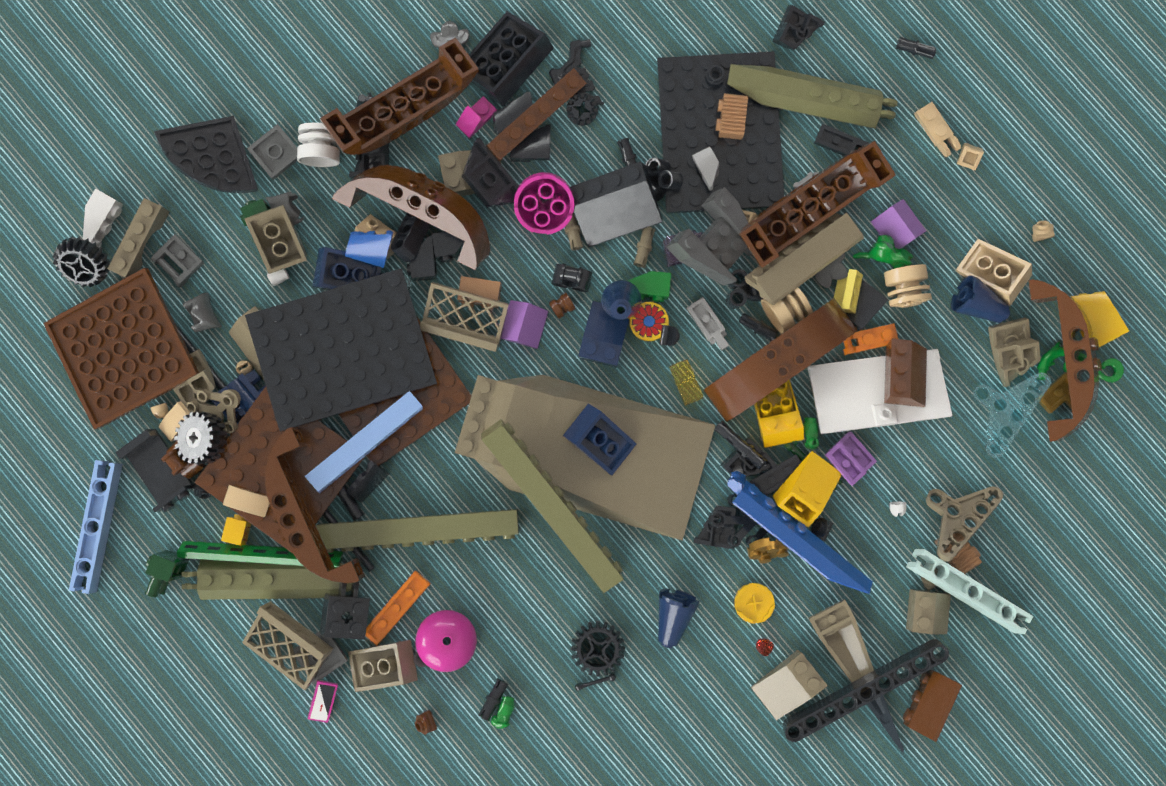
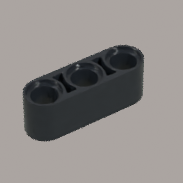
[390,213,431,263]

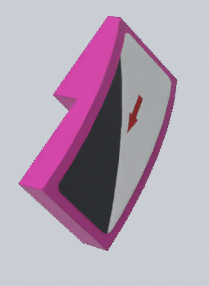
[307,680,338,723]

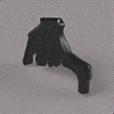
[549,39,604,105]

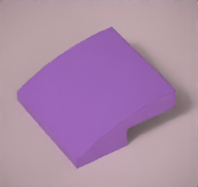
[825,431,877,486]

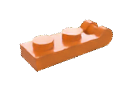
[843,323,898,355]

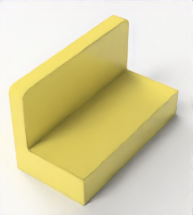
[834,269,863,314]

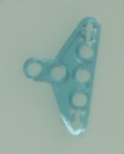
[973,373,1051,458]

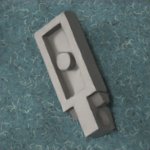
[686,297,729,351]

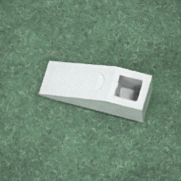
[83,189,123,248]

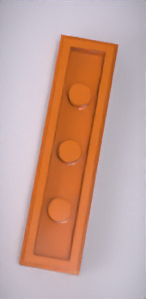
[365,571,431,646]

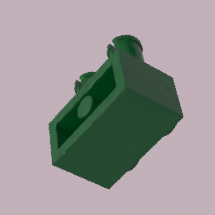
[145,550,189,598]

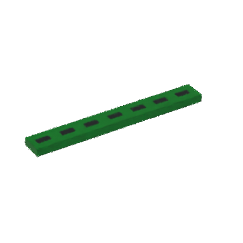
[177,541,343,568]

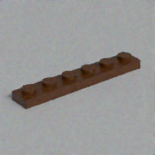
[486,68,587,161]

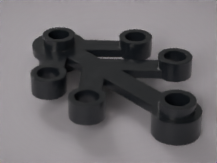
[708,494,768,547]

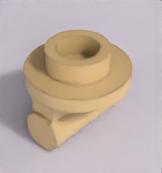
[1032,221,1055,242]

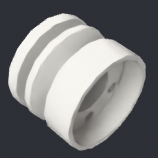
[297,123,340,167]

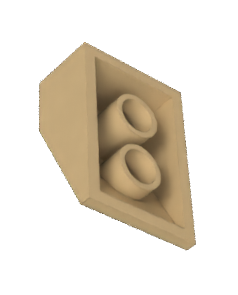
[956,239,1032,306]

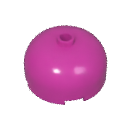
[514,172,574,235]
[415,610,477,672]

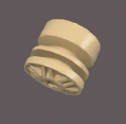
[884,264,932,308]
[761,288,813,334]

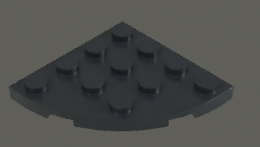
[154,116,258,193]

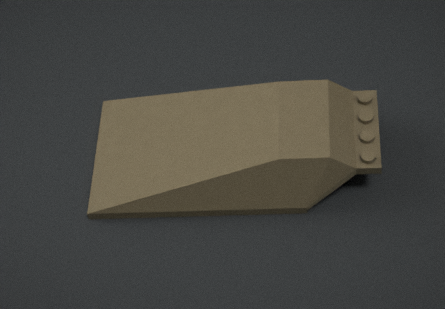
[455,375,715,541]

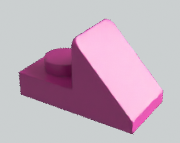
[456,96,497,139]

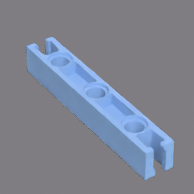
[305,391,423,493]
[69,460,123,594]

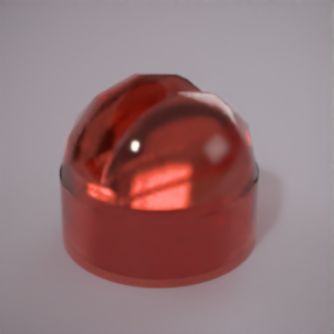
[756,638,774,656]

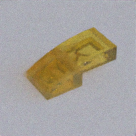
[669,359,703,406]

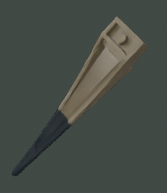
[809,599,904,753]

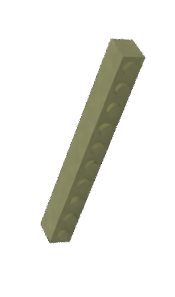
[481,419,624,593]
[316,509,519,553]

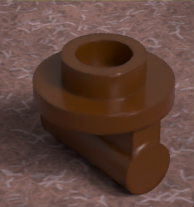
[415,709,437,735]

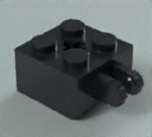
[320,581,370,640]

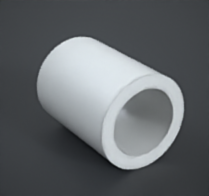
[267,269,290,286]

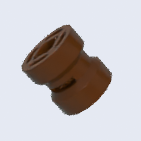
[549,292,576,319]

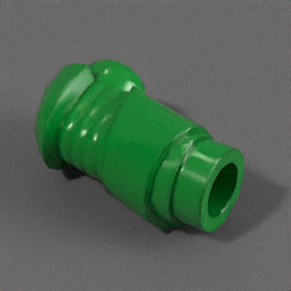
[803,417,819,450]
[491,696,515,729]

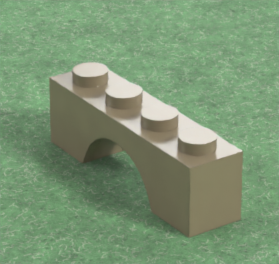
[107,198,170,278]

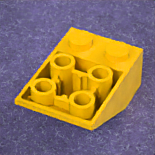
[754,380,804,448]
[773,451,841,527]

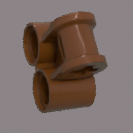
[161,441,206,479]

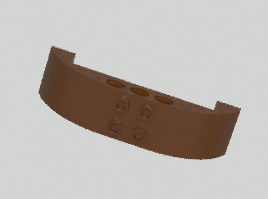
[320,37,479,155]
[739,141,896,268]
[332,165,490,270]
[1028,279,1102,442]
[704,298,858,422]
[265,427,365,583]

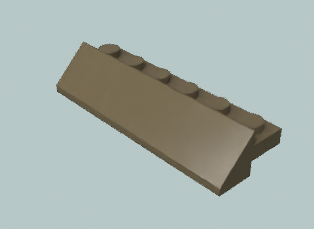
[745,213,864,305]

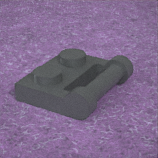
[151,234,205,288]

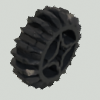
[53,236,110,288]
[570,620,625,677]

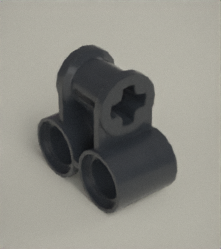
[646,157,683,202]
[551,263,592,292]
[726,269,763,309]

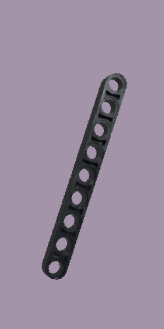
[782,639,949,742]

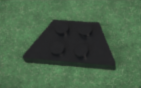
[461,138,519,208]

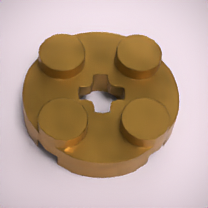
[747,538,789,563]

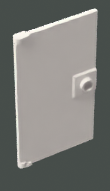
[808,349,952,434]

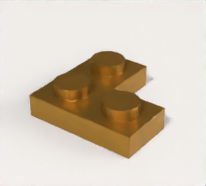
[1035,372,1072,413]

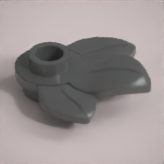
[430,21,469,48]
[815,253,848,288]

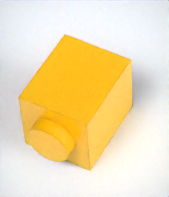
[221,514,251,546]

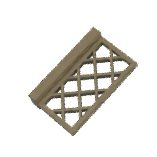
[420,282,509,352]
[242,601,334,690]

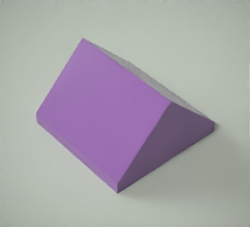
[871,199,926,249]
[501,300,548,349]

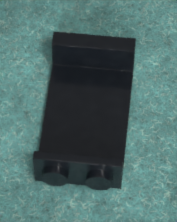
[115,429,195,513]

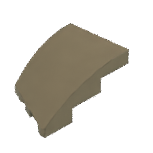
[988,317,1041,387]
[173,349,216,412]

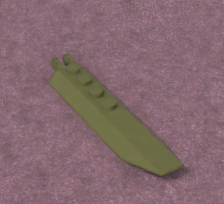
[727,64,898,129]
[181,559,352,600]

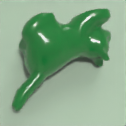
[853,235,913,269]

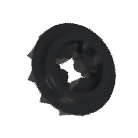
[566,94,598,126]

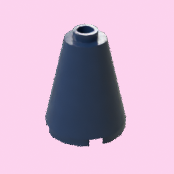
[951,275,1010,323]
[601,280,641,320]
[658,589,699,648]

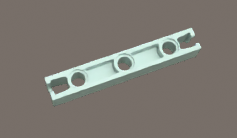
[906,549,1033,634]

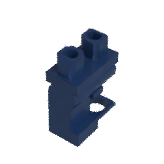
[210,371,266,424]

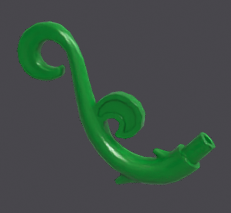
[1037,342,1124,383]

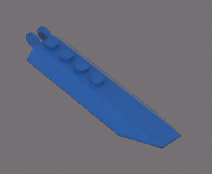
[727,471,873,594]

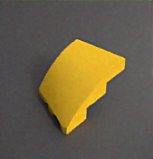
[1071,291,1129,347]

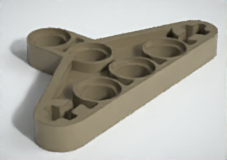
[926,486,1003,562]

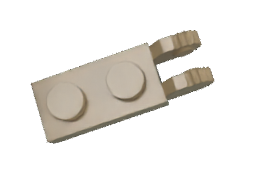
[914,102,961,157]

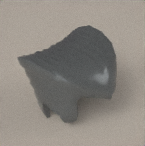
[266,192,304,226]
[183,293,222,332]

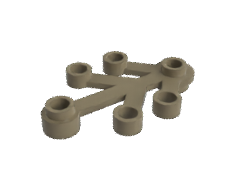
[186,389,241,440]

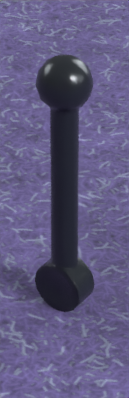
[575,673,616,690]

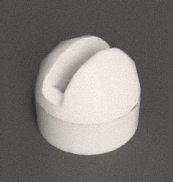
[890,501,906,517]

